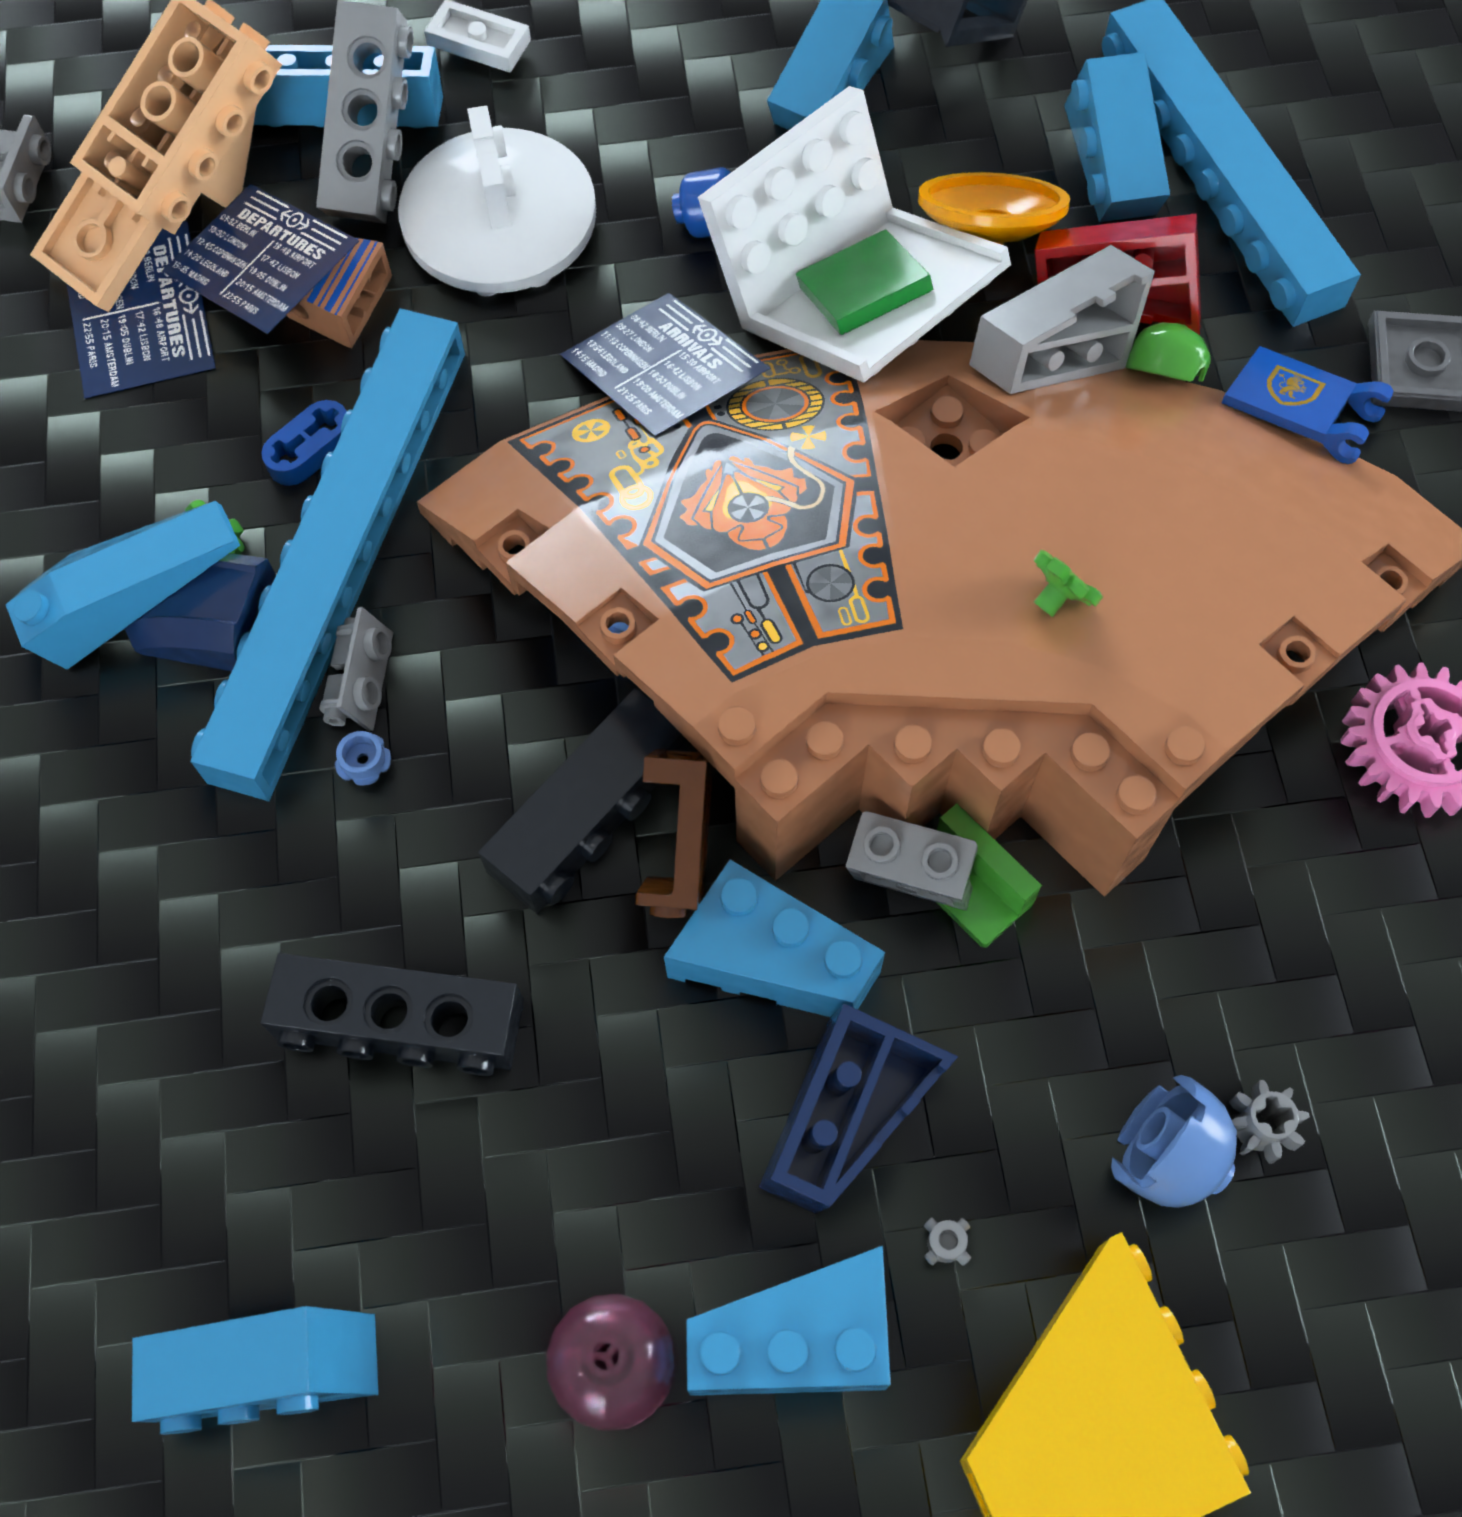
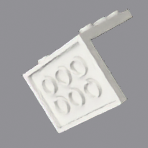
[698,86,1011,383]

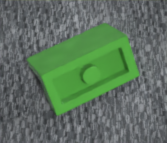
[936,803,1042,948]

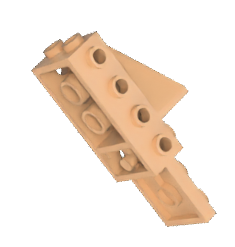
[30,0,283,312]

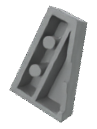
[969,245,1155,394]

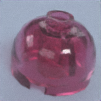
[546,1293,677,1432]

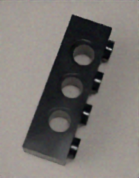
[261,953,524,1076]

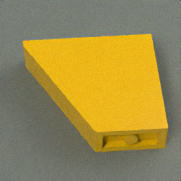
[960,1232,1251,1517]

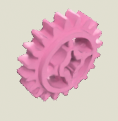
[1340,663,1462,818]

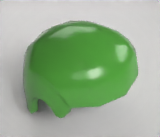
[1125,322,1211,382]

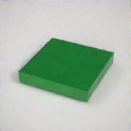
[796,229,933,335]

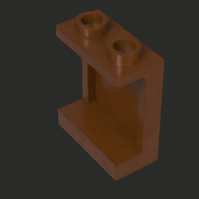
[636,749,713,918]

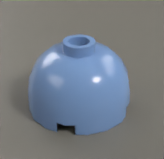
[1111,1075,1237,1208]

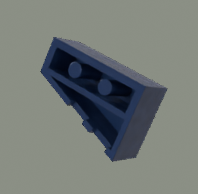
[759,1004,958,1214]

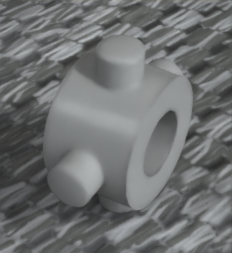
[924,1217,971,1266]

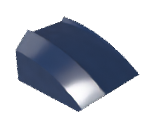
[125,554,276,671]

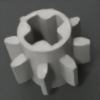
[1229,1080,1310,1164]

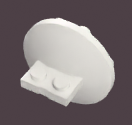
[398,105,596,296]

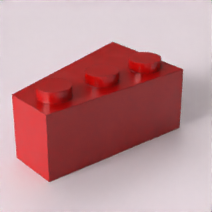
[1035,214,1201,335]

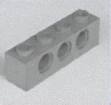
[316,0,413,224]

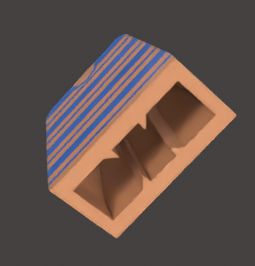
[287,238,392,348]

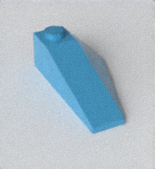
[5,501,240,670]

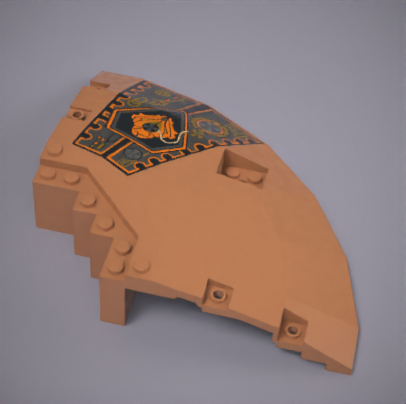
[417,340,1462,897]

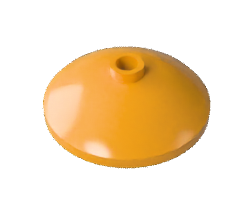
[918,172,1070,246]

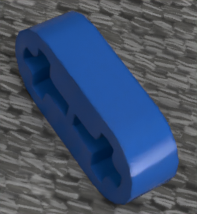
[261,400,347,486]

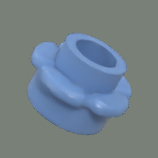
[335,731,391,786]

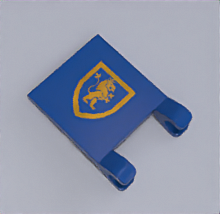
[1222,346,1393,464]

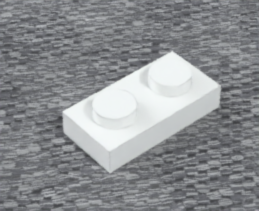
[424,0,531,73]

